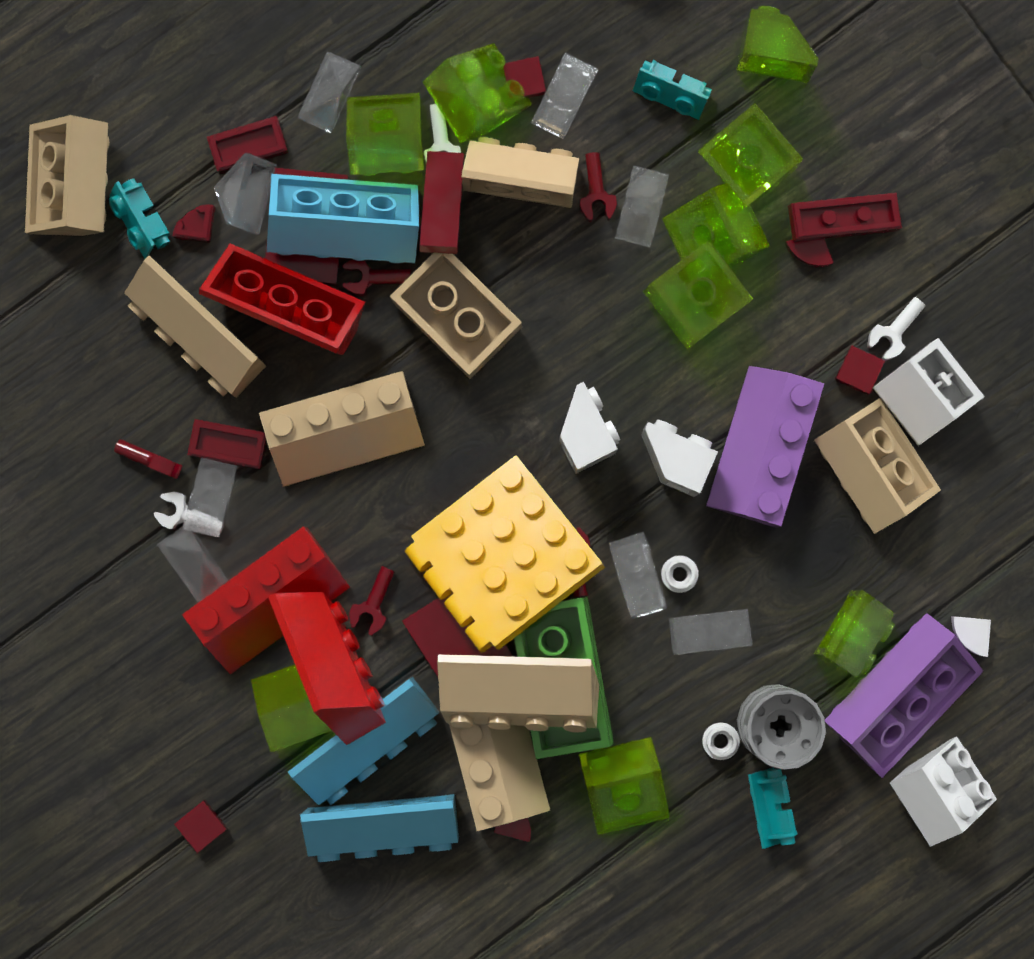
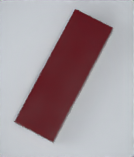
[420,151,464,254]
[788,193,902,242]

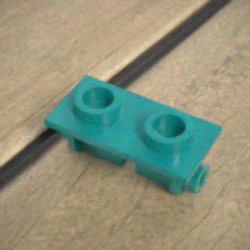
[632,60,712,120]
[109,178,170,259]
[748,768,798,849]

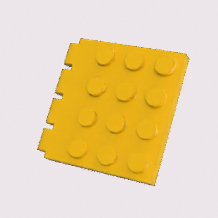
[405,455,605,653]

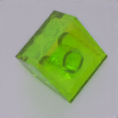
[736,6,819,83]
[346,93,424,176]
[698,103,803,208]
[662,180,770,284]
[643,240,753,350]
[814,590,895,678]
[251,665,332,752]
[579,737,670,835]

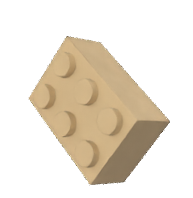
[390,253,522,379]

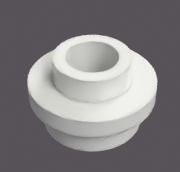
[661,556,698,593]
[702,722,740,760]

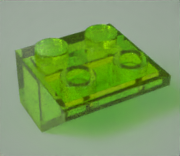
[423,43,532,143]

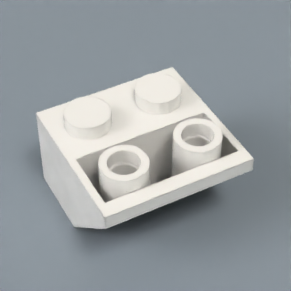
[873,338,985,445]
[559,382,620,474]
[641,419,718,497]
[890,736,997,847]

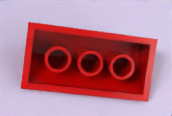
[199,243,365,355]
[182,526,350,674]
[268,592,386,745]

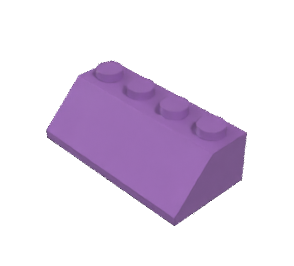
[706,366,824,528]
[825,613,983,778]

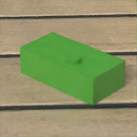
[514,597,614,759]

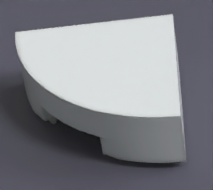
[951,616,991,657]

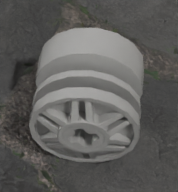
[737,684,826,769]

